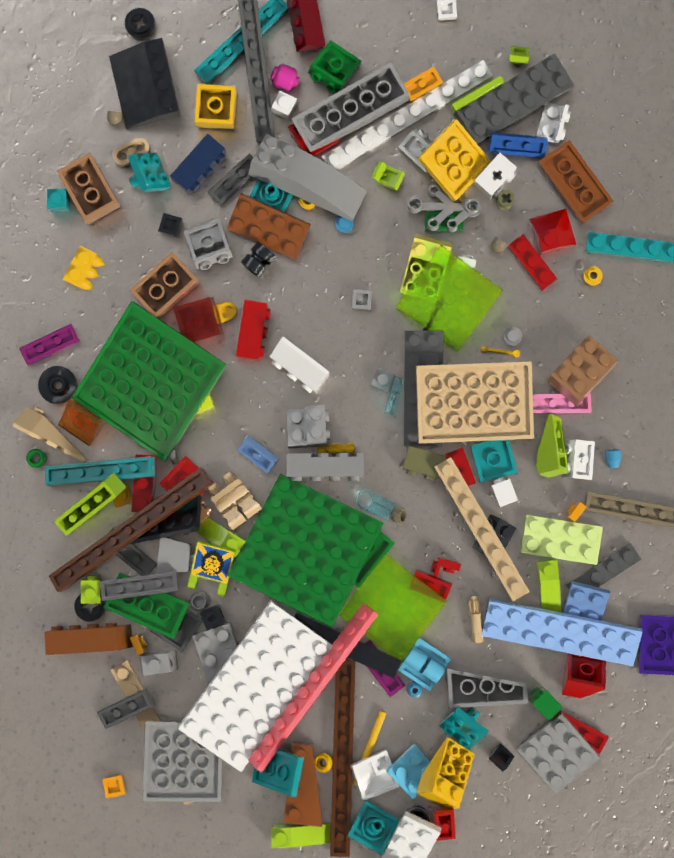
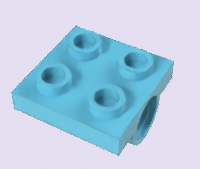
[398,637,451,691]

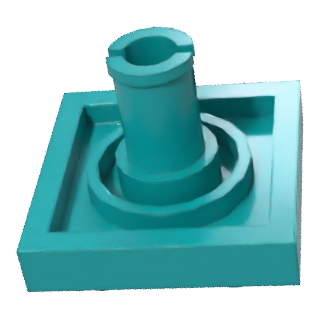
[128,153,171,192]
[250,179,293,212]
[439,707,489,750]
[347,801,400,856]

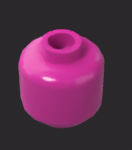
[270,64,299,92]

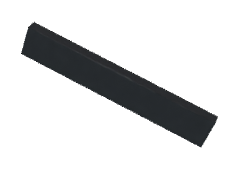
[294,613,402,678]

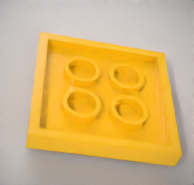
[417,119,491,201]

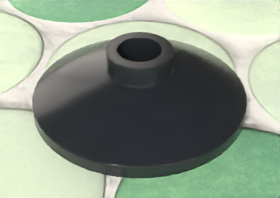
[38,366,77,404]

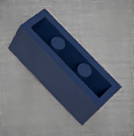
[170,134,226,194]

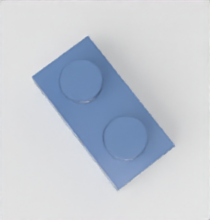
[237,435,279,474]

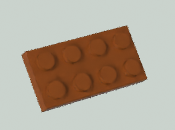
[538,140,614,224]
[226,193,311,260]

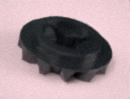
[125,8,155,38]
[74,594,105,622]

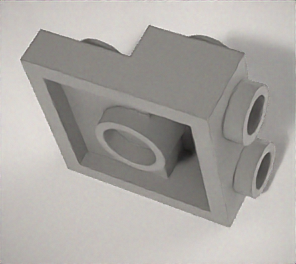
[184,219,233,270]
[287,405,330,448]

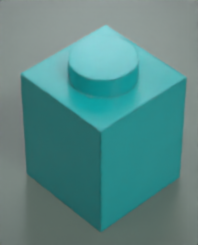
[47,189,70,212]

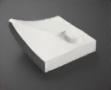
[350,749,400,800]

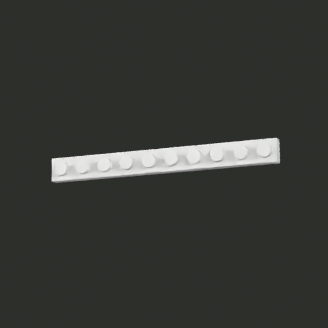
[321,60,493,170]

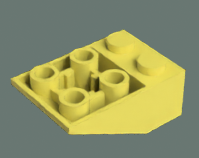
[400,233,452,302]

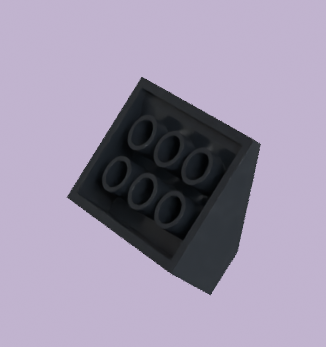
[109,38,181,129]

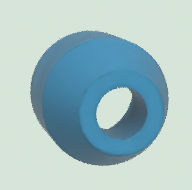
[606,449,621,468]
[407,681,422,698]

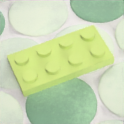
[520,515,603,565]

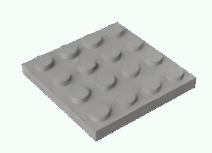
[142,721,222,802]

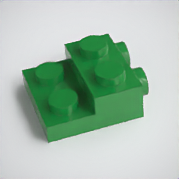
[308,40,362,93]

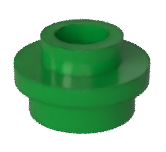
[26,449,46,468]

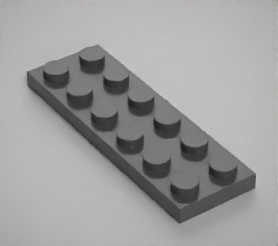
[457,53,575,144]
[404,331,444,446]

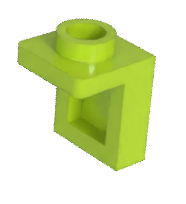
[372,161,405,191]
[81,575,103,604]

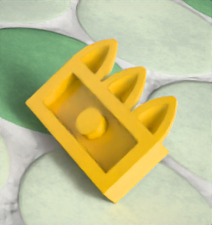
[63,246,105,290]

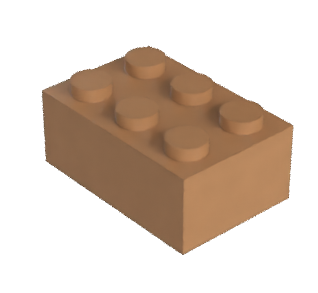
[57,153,121,225]
[130,252,200,319]
[548,335,618,407]

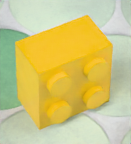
[194,84,237,130]

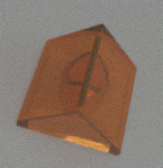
[58,399,106,446]

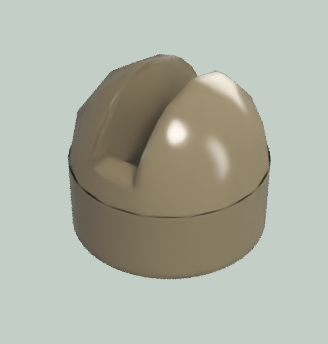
[107,111,122,125]
[491,236,508,253]
[391,508,407,524]

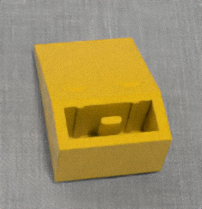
[416,738,475,809]

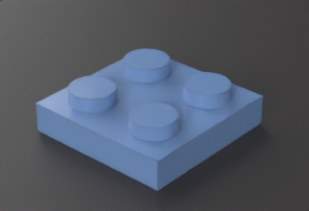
[562,581,610,620]

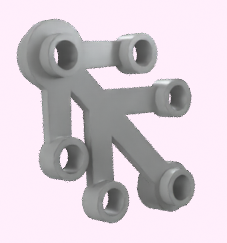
[407,184,482,232]

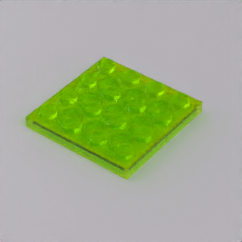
[396,245,503,352]
[339,554,447,660]

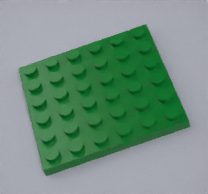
[72,301,227,462]
[227,473,384,628]

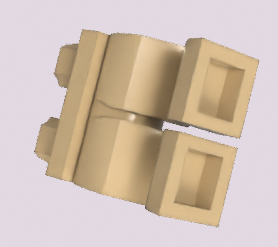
[208,472,263,531]

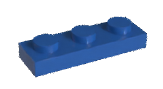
[488,132,548,158]

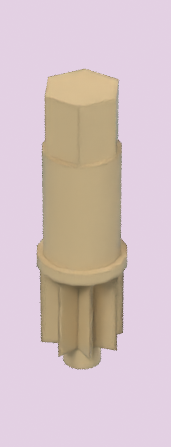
[468,596,484,643]

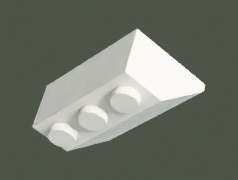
[270,337,330,393]

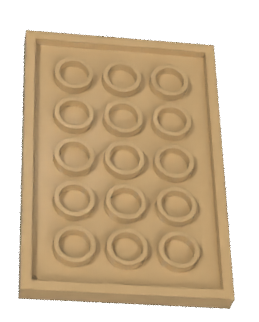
[415,361,534,443]

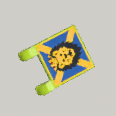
[187,540,236,597]

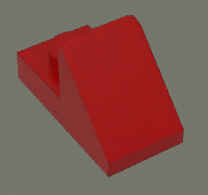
[433,809,456,841]

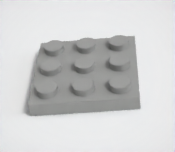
[517,712,600,794]

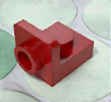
[431,557,461,577]

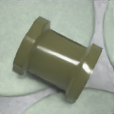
[496,190,515,210]

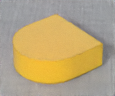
[216,302,238,324]

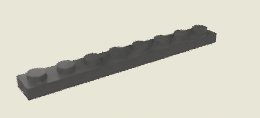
[238,0,275,143]

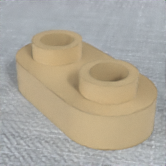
[113,138,150,167]

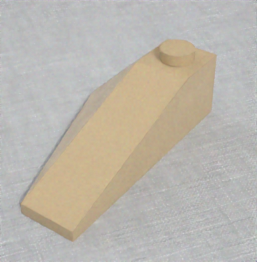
[12,406,89,463]

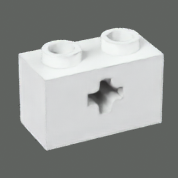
[473,153,517,199]

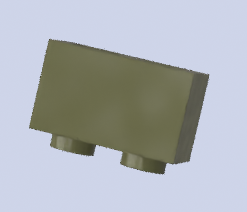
[402,446,446,481]

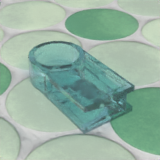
[384,376,404,416]
[355,490,395,520]

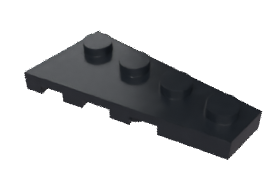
[130,494,202,544]

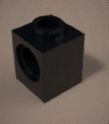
[199,604,226,630]

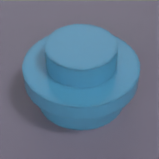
[335,216,354,233]

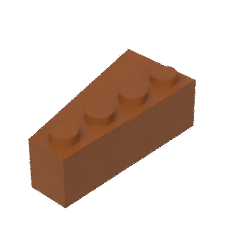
[44,622,133,655]
[284,741,323,827]

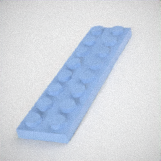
[482,598,642,666]

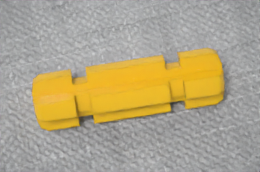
[317,443,355,454]

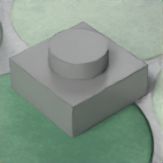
[352,289,372,310]
[370,367,395,393]

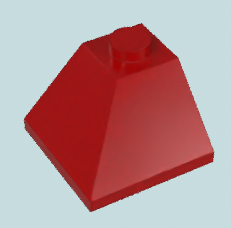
[529,209,577,255]
[562,653,606,698]

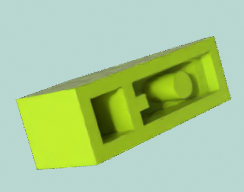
[536,414,569,478]
[195,517,246,558]
[535,559,561,612]
[271,823,330,848]

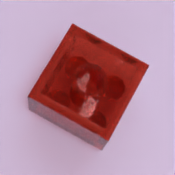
[173,297,224,342]

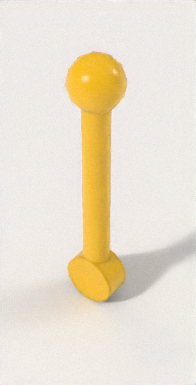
[481,346,520,358]

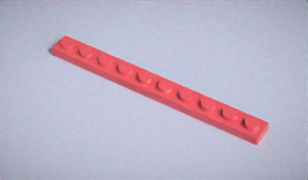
[248,603,378,772]

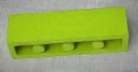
[54,472,126,536]

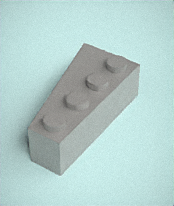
[286,453,364,481]
[446,669,528,708]

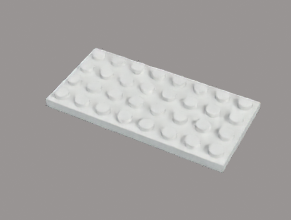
[178,601,333,772]

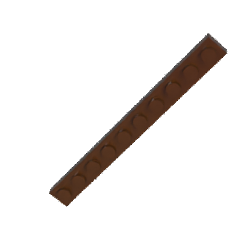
[49,468,213,592]
[330,660,355,857]

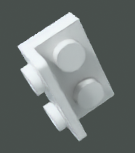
[536,102,571,145]
[399,128,432,172]
[562,439,595,480]

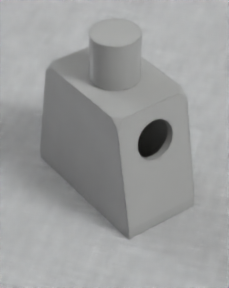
[157,537,195,574]
[139,650,178,676]

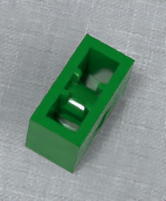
[528,686,563,721]

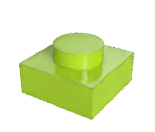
[509,46,529,64]

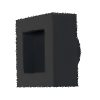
[158,213,183,237]
[488,743,515,772]

